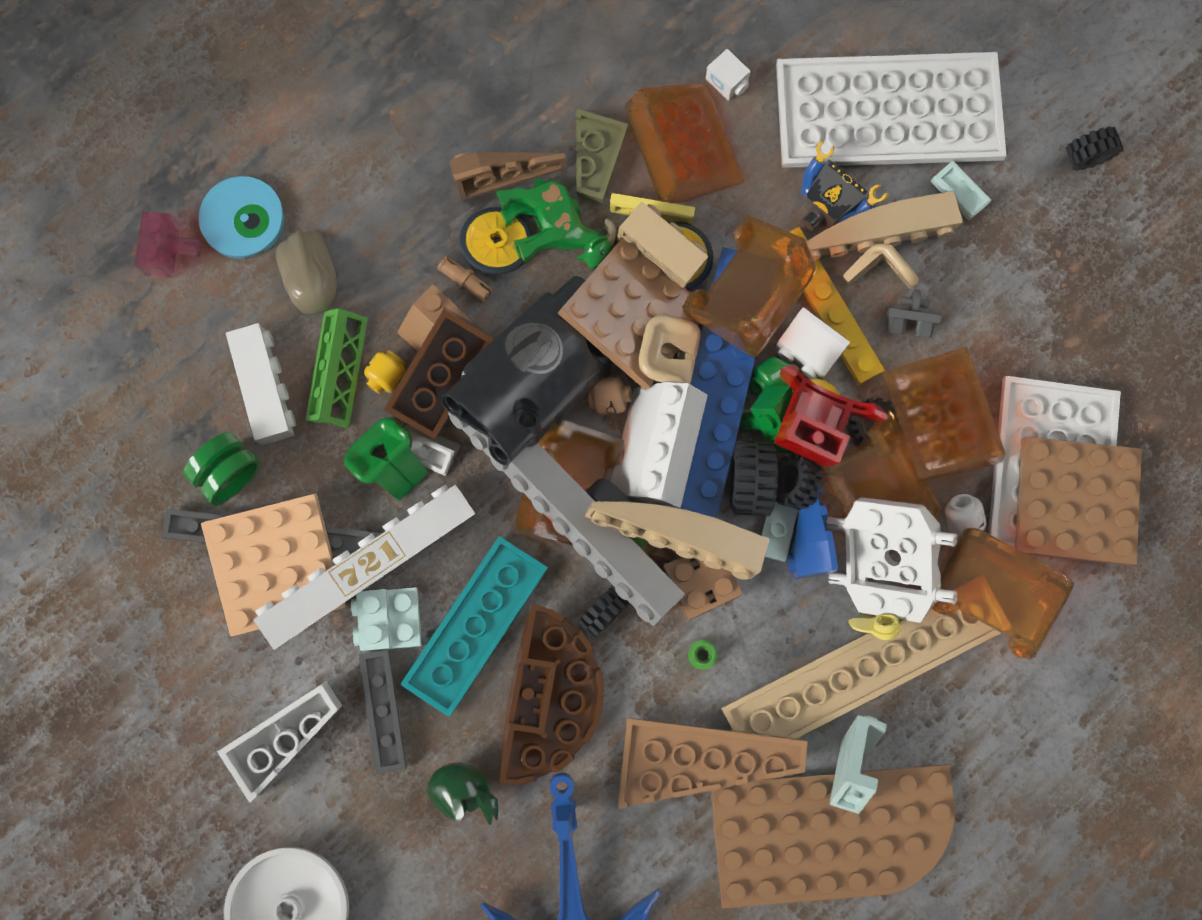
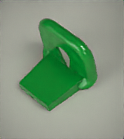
[344,417,428,501]

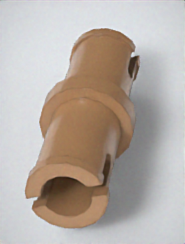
[437,255,493,303]

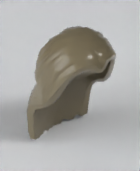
[276,231,337,315]

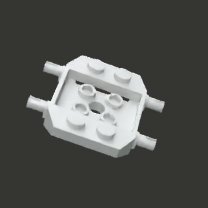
[827,497,957,623]

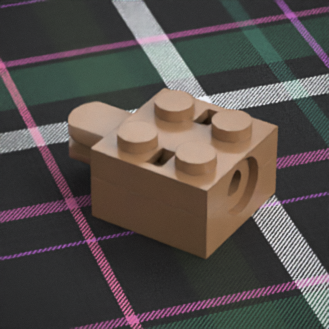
[662,557,743,621]

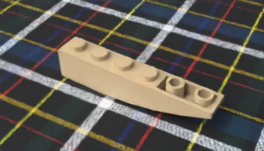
[793,191,963,262]
[584,502,770,580]

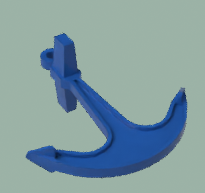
[480,772,661,920]

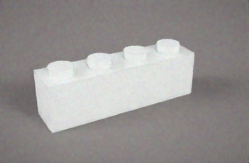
[226,323,296,446]

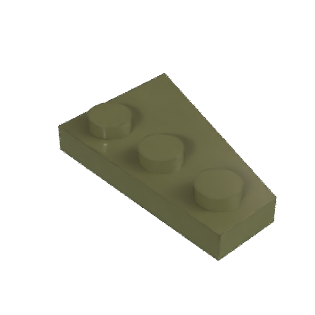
[576,108,629,203]

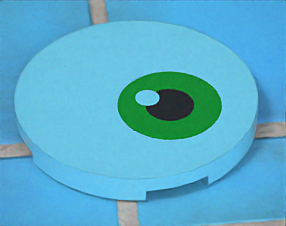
[199,176,285,259]

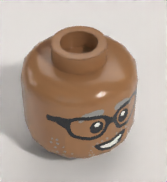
[588,376,632,415]

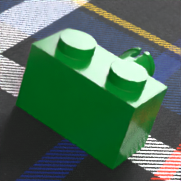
[740,386,794,453]

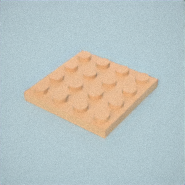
[201,493,346,637]

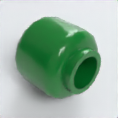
[749,356,789,397]

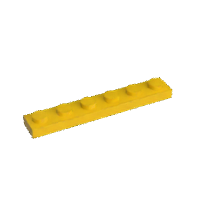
[774,227,885,386]

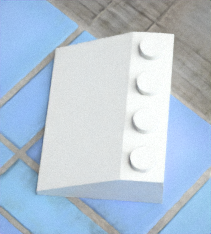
[611,382,707,508]

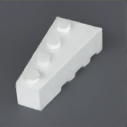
[218,681,342,803]

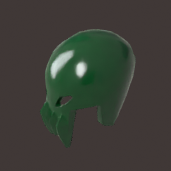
[427,762,499,825]

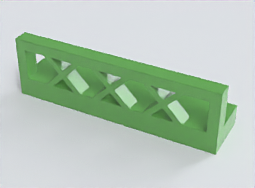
[305,308,368,428]

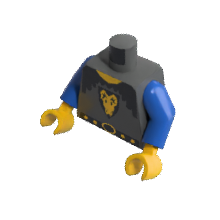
[801,140,889,231]

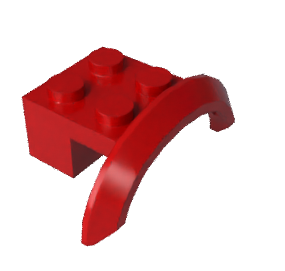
[774,365,888,467]

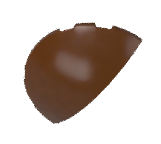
[498,603,604,785]

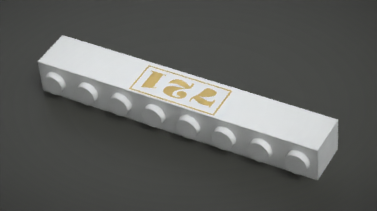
[253,484,475,650]

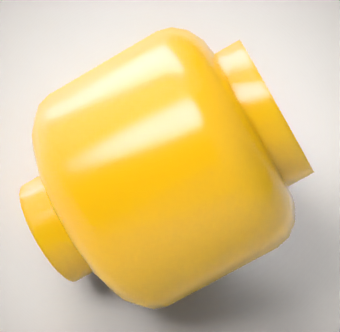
[364,350,406,394]

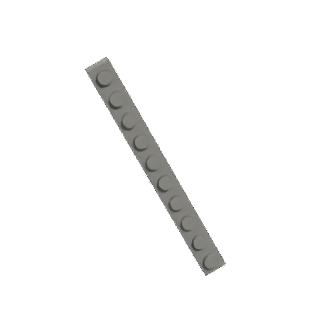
[448,413,686,626]

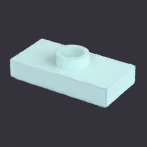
[931,161,992,221]
[761,502,798,562]

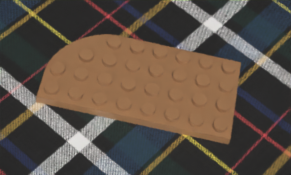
[711,764,955,909]

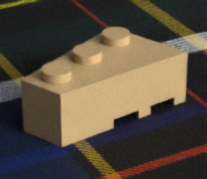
[616,201,708,288]

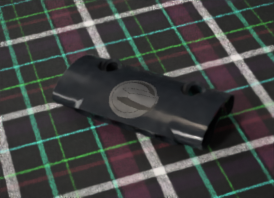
[441,276,613,466]

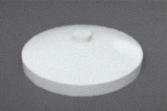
[224,847,349,920]

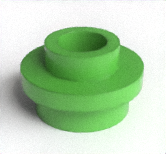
[688,640,718,670]

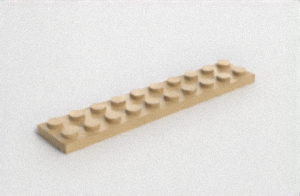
[721,575,1012,739]

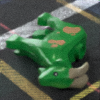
[496,178,617,270]

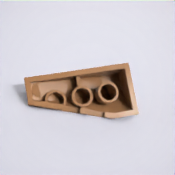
[449,152,567,201]
[397,284,474,352]

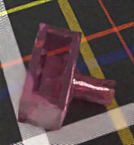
[134,211,202,278]

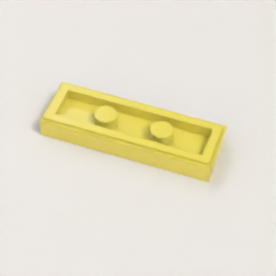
[610,193,695,225]

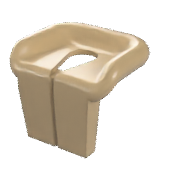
[843,244,919,289]
[639,314,701,384]

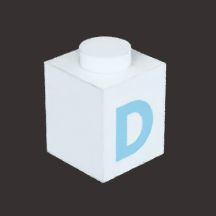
[706,49,750,101]

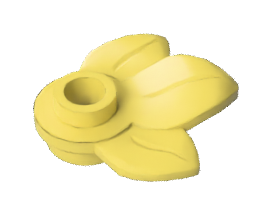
[849,613,906,640]

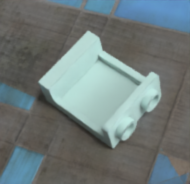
[829,715,887,814]

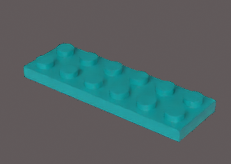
[400,536,548,717]

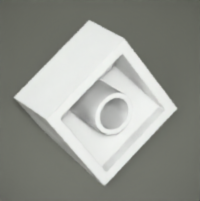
[775,307,850,380]

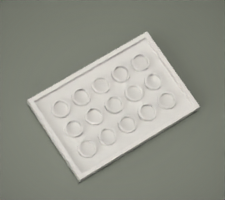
[987,376,1121,551]

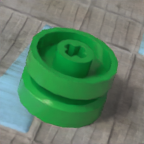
[183,432,261,506]

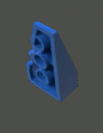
[787,480,838,579]

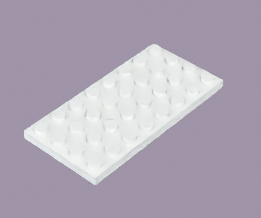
[776,52,1006,168]

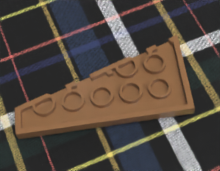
[618,717,808,809]

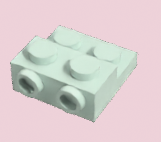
[351,587,422,652]

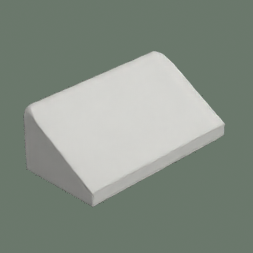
[404,424,460,476]

